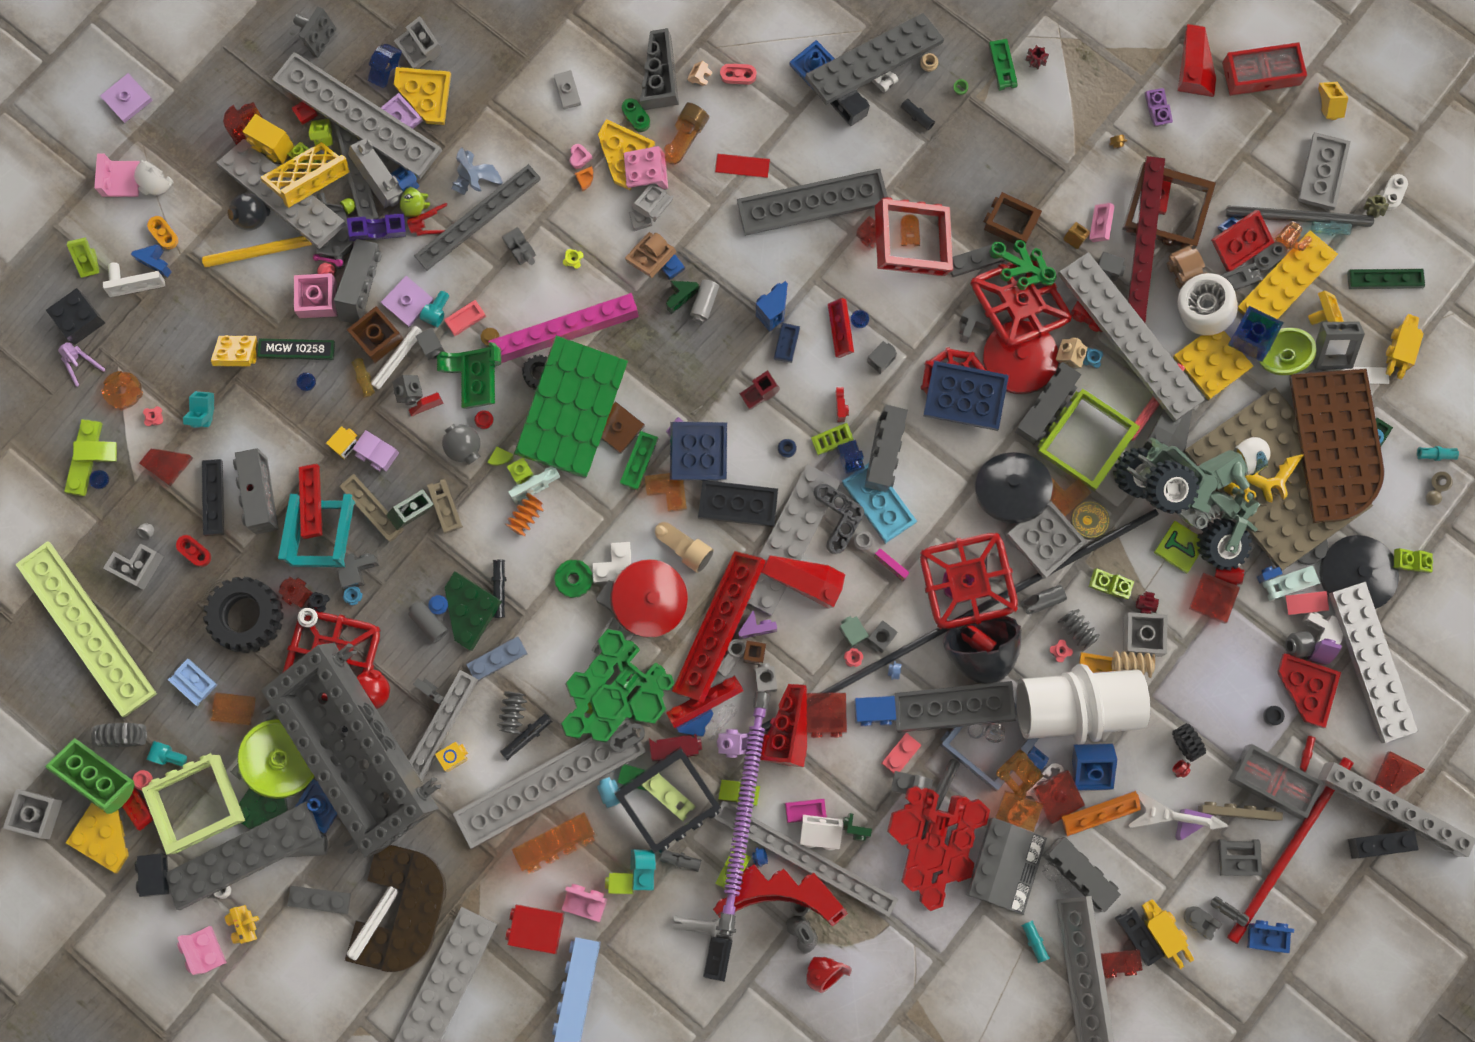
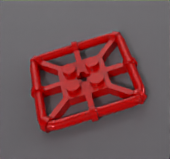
[970,258,1072,347]
[920,532,1018,629]
[282,610,381,701]

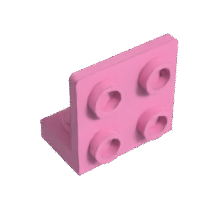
[624,146,668,189]
[94,153,140,197]
[562,884,607,922]
[177,926,226,975]

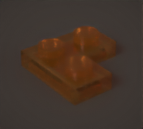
[645,473,687,512]
[1051,477,1092,516]

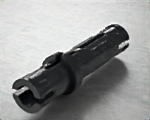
[491,559,507,618]
[500,713,553,761]

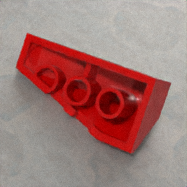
[1178,24,1217,97]
[761,555,846,609]
[760,684,807,767]

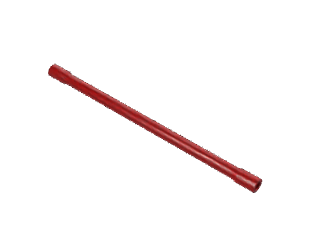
[1227,757,1354,944]

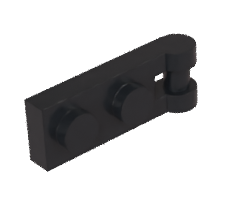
[1115,907,1165,966]

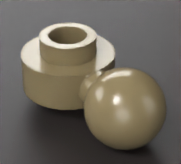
[1426,472,1453,506]

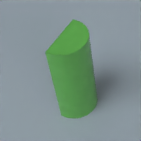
[45,738,134,814]

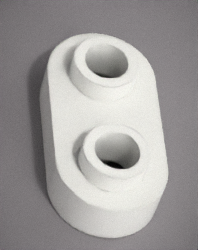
[1382,174,1408,210]

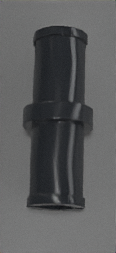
[901,99,935,130]

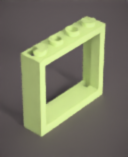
[142,753,245,855]

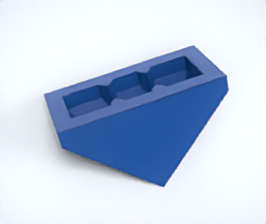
[676,709,714,736]

